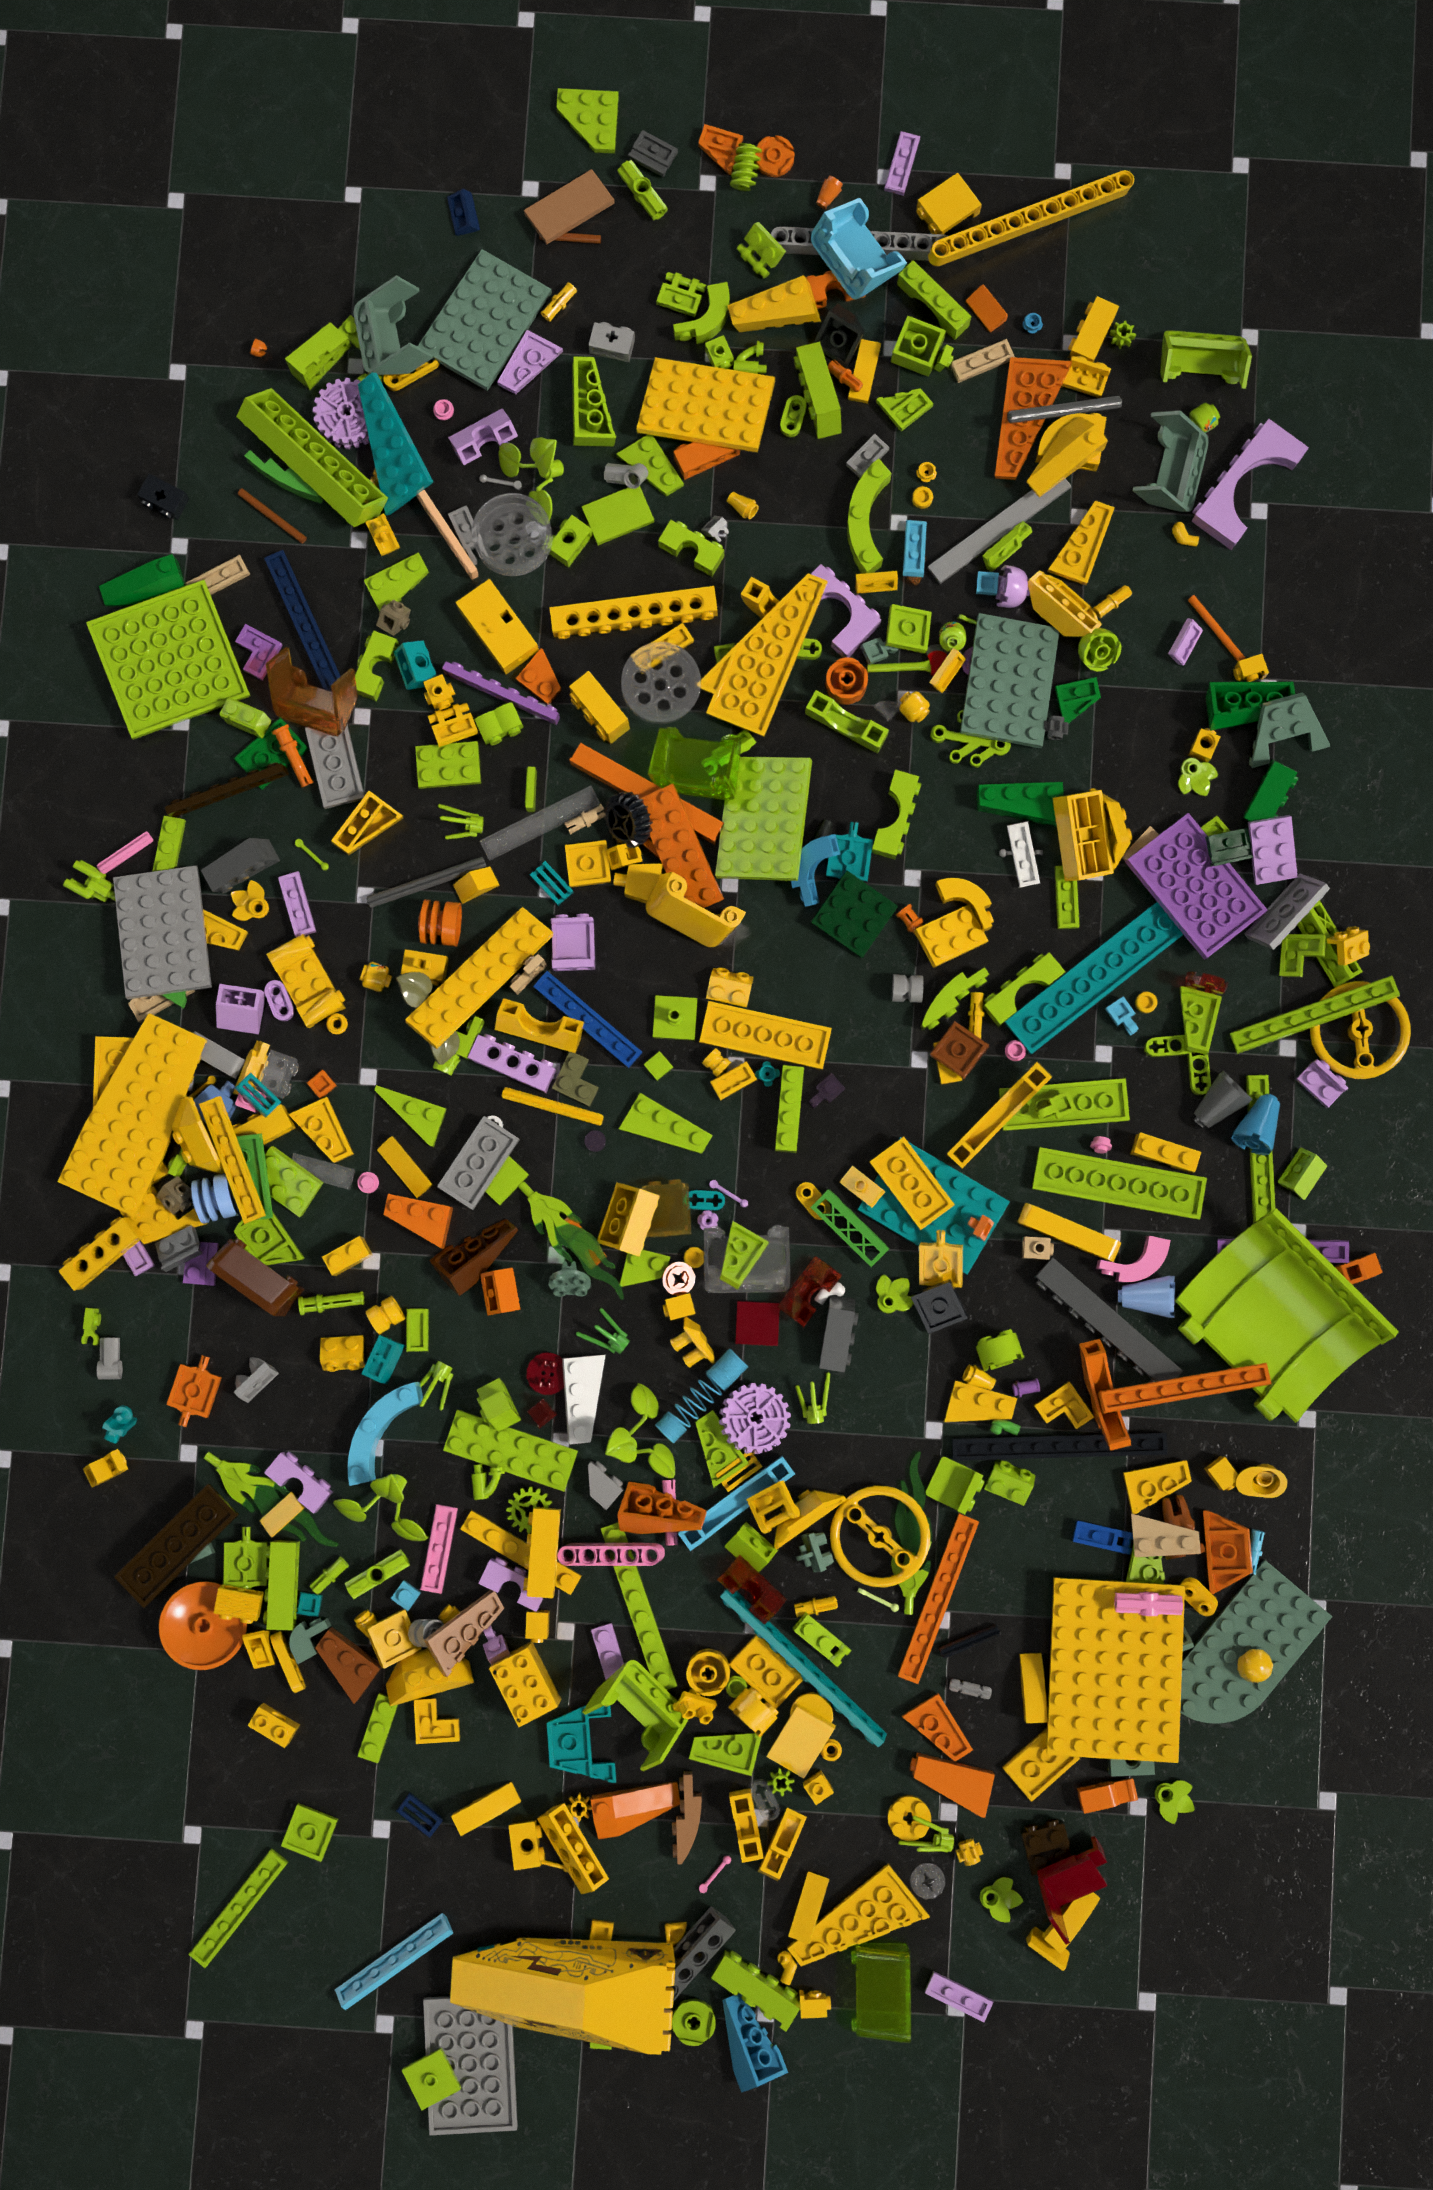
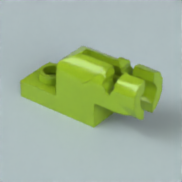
[433,1016,485,1076]

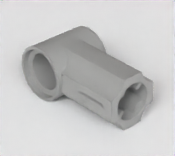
[604,463,648,489]
[97,1338,123,1380]

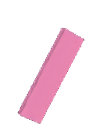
[420,1504,458,1594]

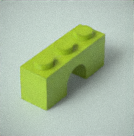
[658,520,724,577]
[350,631,399,701]

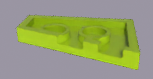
[616,435,684,497]
[364,552,429,611]
[695,1410,749,1488]

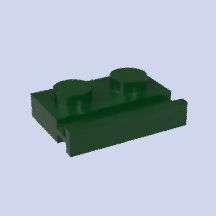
[1205,828,1253,867]

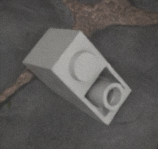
[588,1461,624,1510]

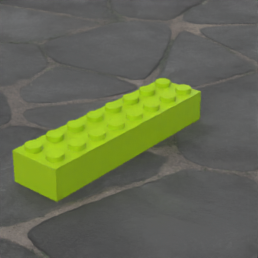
[236,388,388,527]

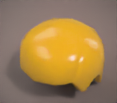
[1237,1649,1273,1683]

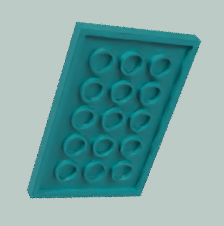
[857,1137,1010,1275]

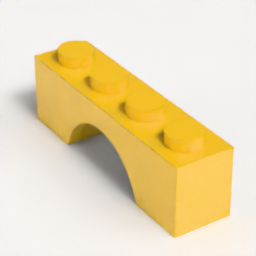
[495,998,584,1053]

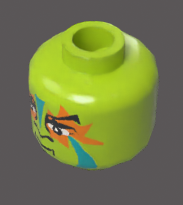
[1189,403,1220,433]
[939,621,966,652]

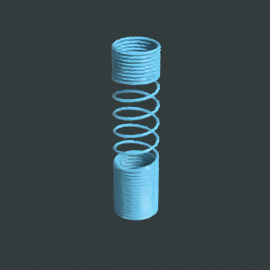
[655,1349,748,1443]

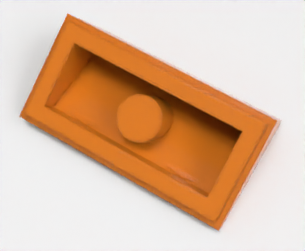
[965,284,1008,333]

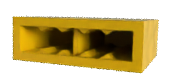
[1036,413,1106,472]

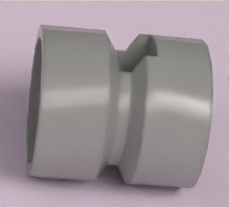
[892,974,923,1003]
[408,1619,444,1648]

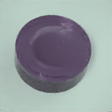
[585,1131,606,1152]

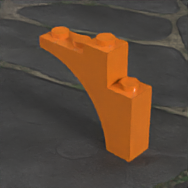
[1079,1339,1131,1451]

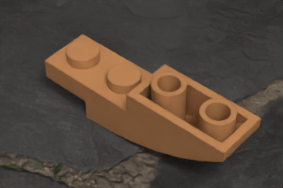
[672,1771,702,1864]

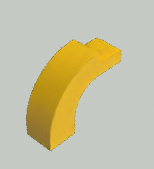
[741,577,780,619]

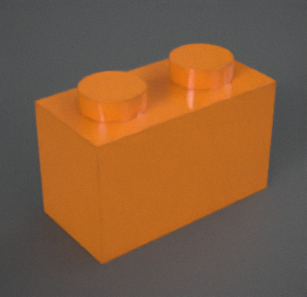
[480,1268,520,1316]

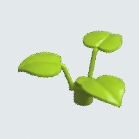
[499,437,564,526]
[605,1383,675,1479]
[333,1474,429,1541]

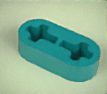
[685,1190,725,1211]

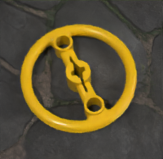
[1310,981,1411,1079]
[830,1485,930,1587]

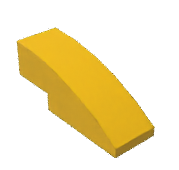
[1020,1653,1048,1723]
[451,1781,521,1836]
[758,1808,807,1881]
[1042,1892,1100,1954]

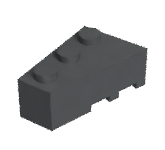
[201,838,280,894]
[819,1295,859,1372]

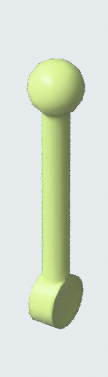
[857,1588,899,1612]

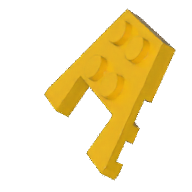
[119,1161,207,1245]

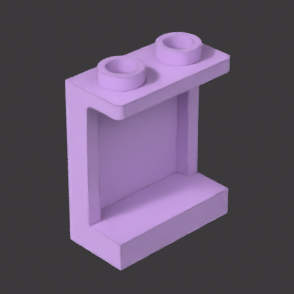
[551,914,595,971]

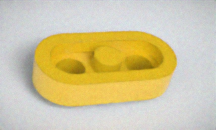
[796,1182,831,1220]
[1180,1577,1218,1616]

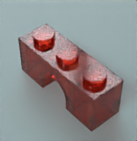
[778,1256,842,1327]
[717,1555,787,1624]

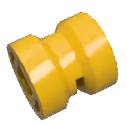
[702,1048,731,1077]

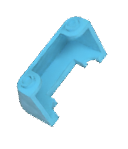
[811,198,907,299]

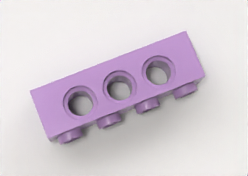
[468,1034,556,1093]

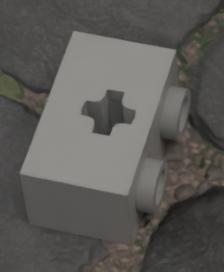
[588,322,635,362]

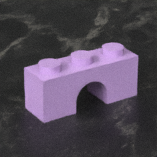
[448,408,518,465]
[264,1451,333,1514]
[478,1557,543,1612]

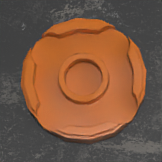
[755,135,795,177]

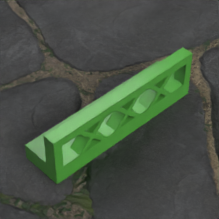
[810,1189,890,1267]

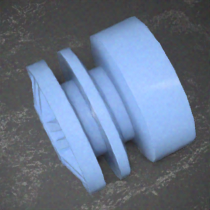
[191,1173,240,1224]

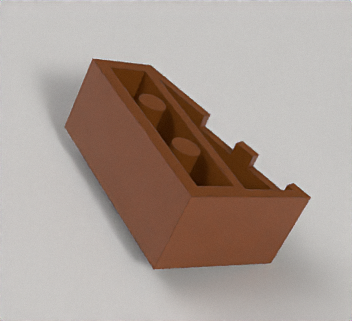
[315,1627,381,1704]

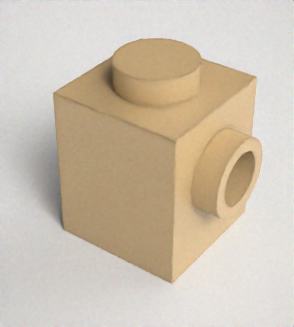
[1021,1237,1054,1260]

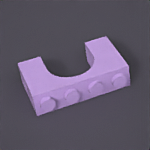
[811,564,881,658]

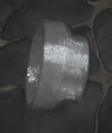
[472,493,553,576]
[621,642,701,724]

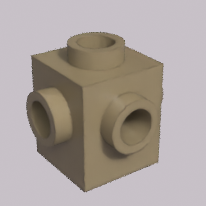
[376,600,411,636]
[156,1176,192,1215]

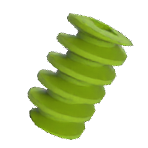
[730,143,762,191]

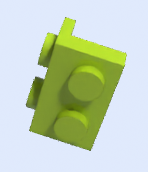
[984,1459,1035,1506]

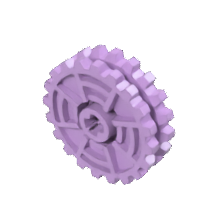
[313,378,369,449]
[719,1383,791,1454]

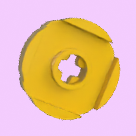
[887,1795,931,1841]

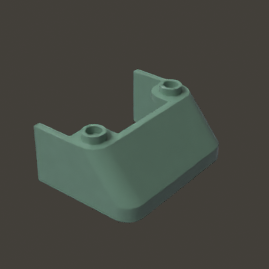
[353,275,433,375]
[1132,411,1208,512]

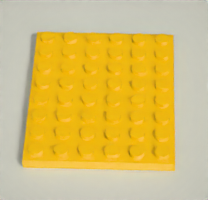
[1046,1577,1185,1763]

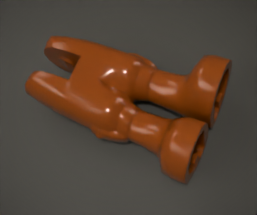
[1162,1495,1206,1560]

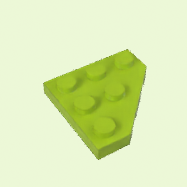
[557,88,619,154]

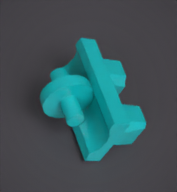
[102,1405,137,1444]

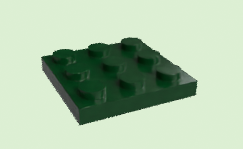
[811,870,898,958]

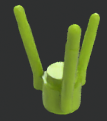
[438,804,484,839]
[420,1361,454,1410]
[795,1372,830,1424]
[898,1816,954,1853]

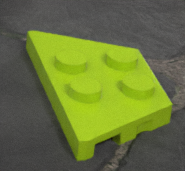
[234,1211,305,1265]

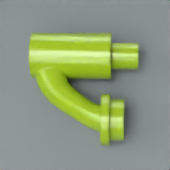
[734,341,767,374]
[471,1464,505,1500]

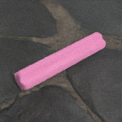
[97,832,153,874]

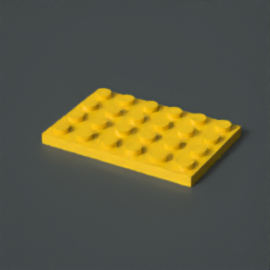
[637,357,775,453]

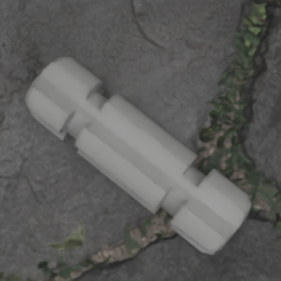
[949,1679,992,1699]

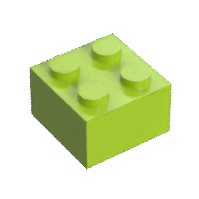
[891,316,946,377]

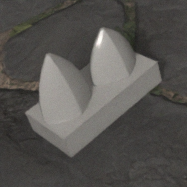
[234,1357,279,1403]

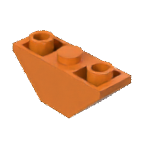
[1334,1253,1382,1284]

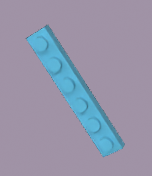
[335,1913,453,2010]

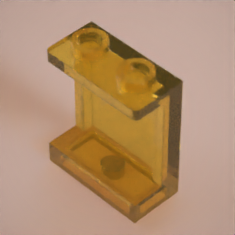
[642,1179,692,1238]

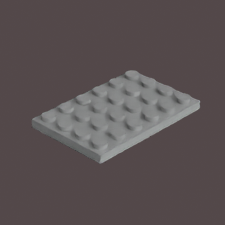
[113,866,212,1000]
[423,1996,518,2135]

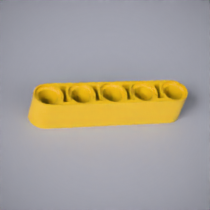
[1017,1203,1121,1263]

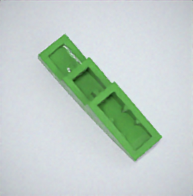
[244,450,323,504]

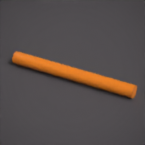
[1188,595,1246,661]

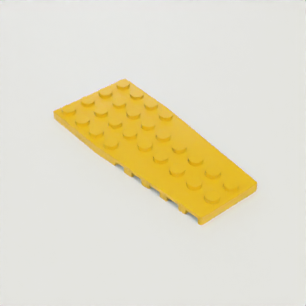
[57,1013,207,1217]

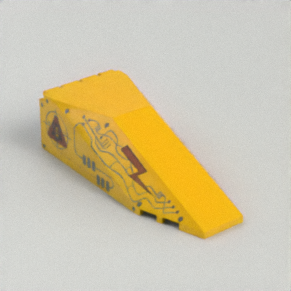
[450,1938,675,2055]

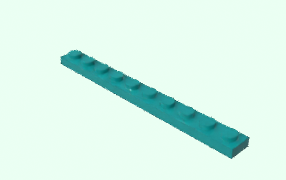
[720,1584,887,1747]

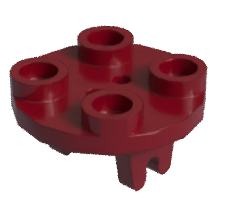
[527,1353,564,1395]

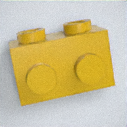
[1062,356,1111,398]
[1327,926,1370,966]
[706,968,754,1008]
[320,1335,365,1372]

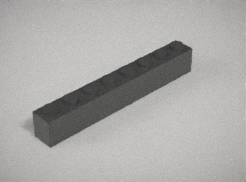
[1034,1257,1183,1383]

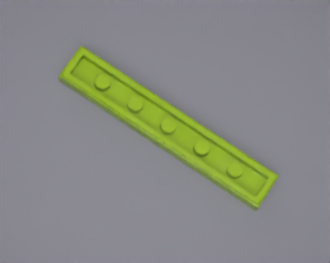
[188,1849,288,1968]

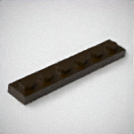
[165,763,289,818]

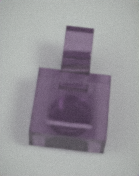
[808,1073,845,1108]

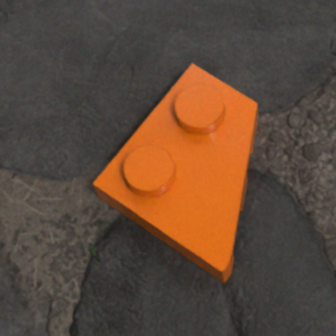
[698,124,743,175]

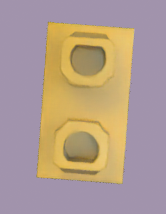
[365,513,400,556]
[672,1689,717,1725]

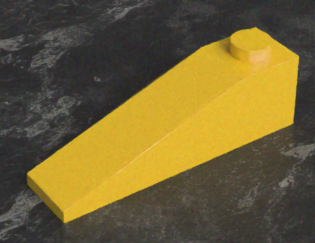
[1027,416,1108,498]

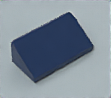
[447,189,480,236]

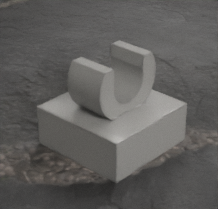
[701,516,729,542]

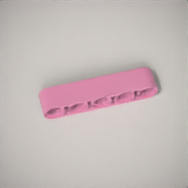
[557,1543,665,1566]

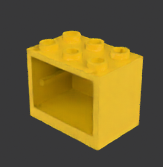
[489,1642,561,1727]

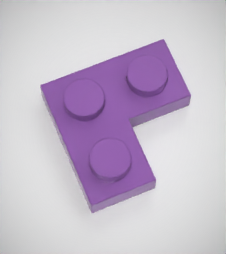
[235,624,283,681]

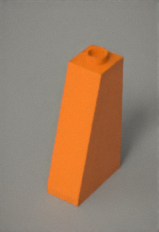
[910,1753,995,1818]

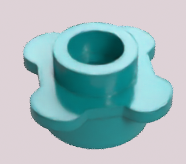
[755,1061,780,1087]

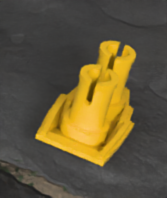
[670,1317,715,1368]

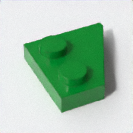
[1055,677,1101,724]

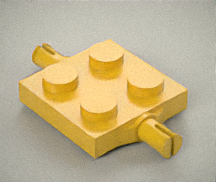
[919,1230,963,1288]

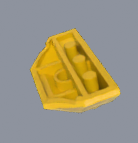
[1028,570,1102,637]
[1088,788,1132,871]
[172,1097,225,1175]
[774,1489,847,1550]
[386,1648,474,1706]

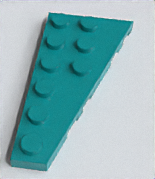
[358,372,433,515]

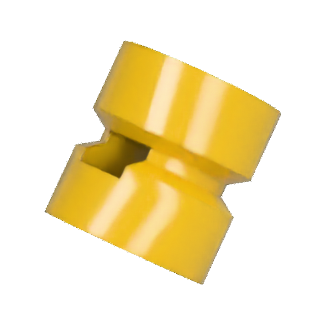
[365,1296,405,1335]

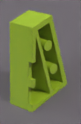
[285,323,351,390]

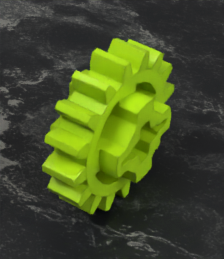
[506,1486,552,1534]

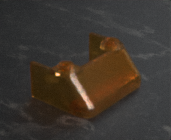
[266,647,358,736]

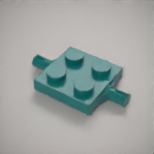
[826,822,873,882]

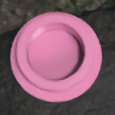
[433,400,454,420]
[1005,1040,1026,1061]
[1090,1136,1112,1154]
[358,1172,379,1193]

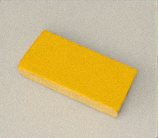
[260,1491,306,1537]
[1026,1927,1070,1971]

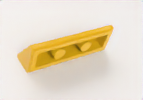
[377,1136,433,1198]

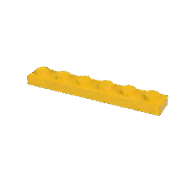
[199,1096,266,1224]
[461,1510,582,1595]

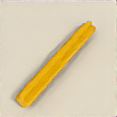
[502,1087,604,1126]

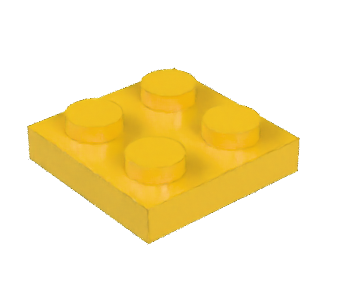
[565,840,612,888]
[365,1609,422,1669]

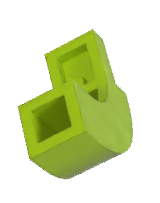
[673,282,730,344]

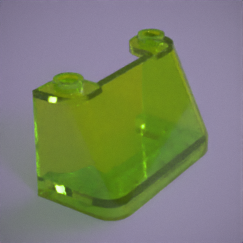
[648,727,741,800]
[851,1943,911,2043]

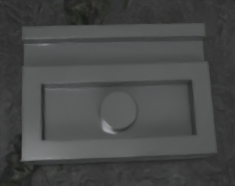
[628,130,678,178]
[155,1225,202,1272]

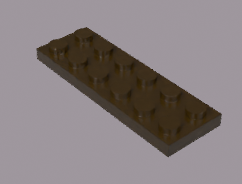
[114,1484,239,1608]

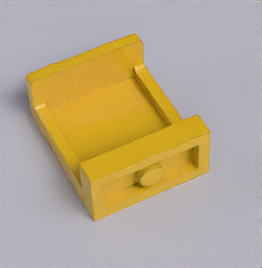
[916,173,982,235]

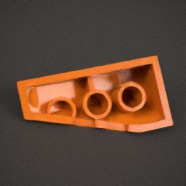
[617,1482,707,1534]
[591,1782,680,1839]

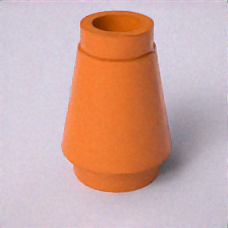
[816,176,843,209]

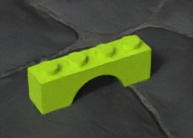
[897,261,971,340]
[805,690,889,754]
[872,770,921,859]
[983,952,1066,1027]
[775,1065,804,1153]

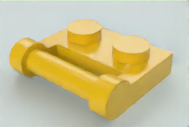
[746,1480,800,1534]

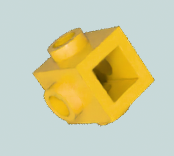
[423,674,455,710]

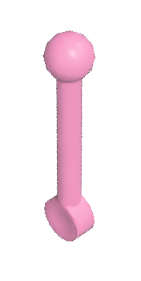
[699,1855,731,1893]

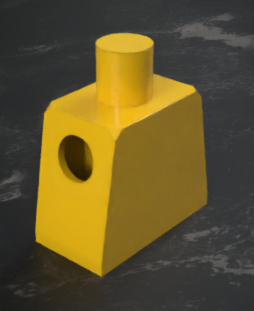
[613,864,663,903]

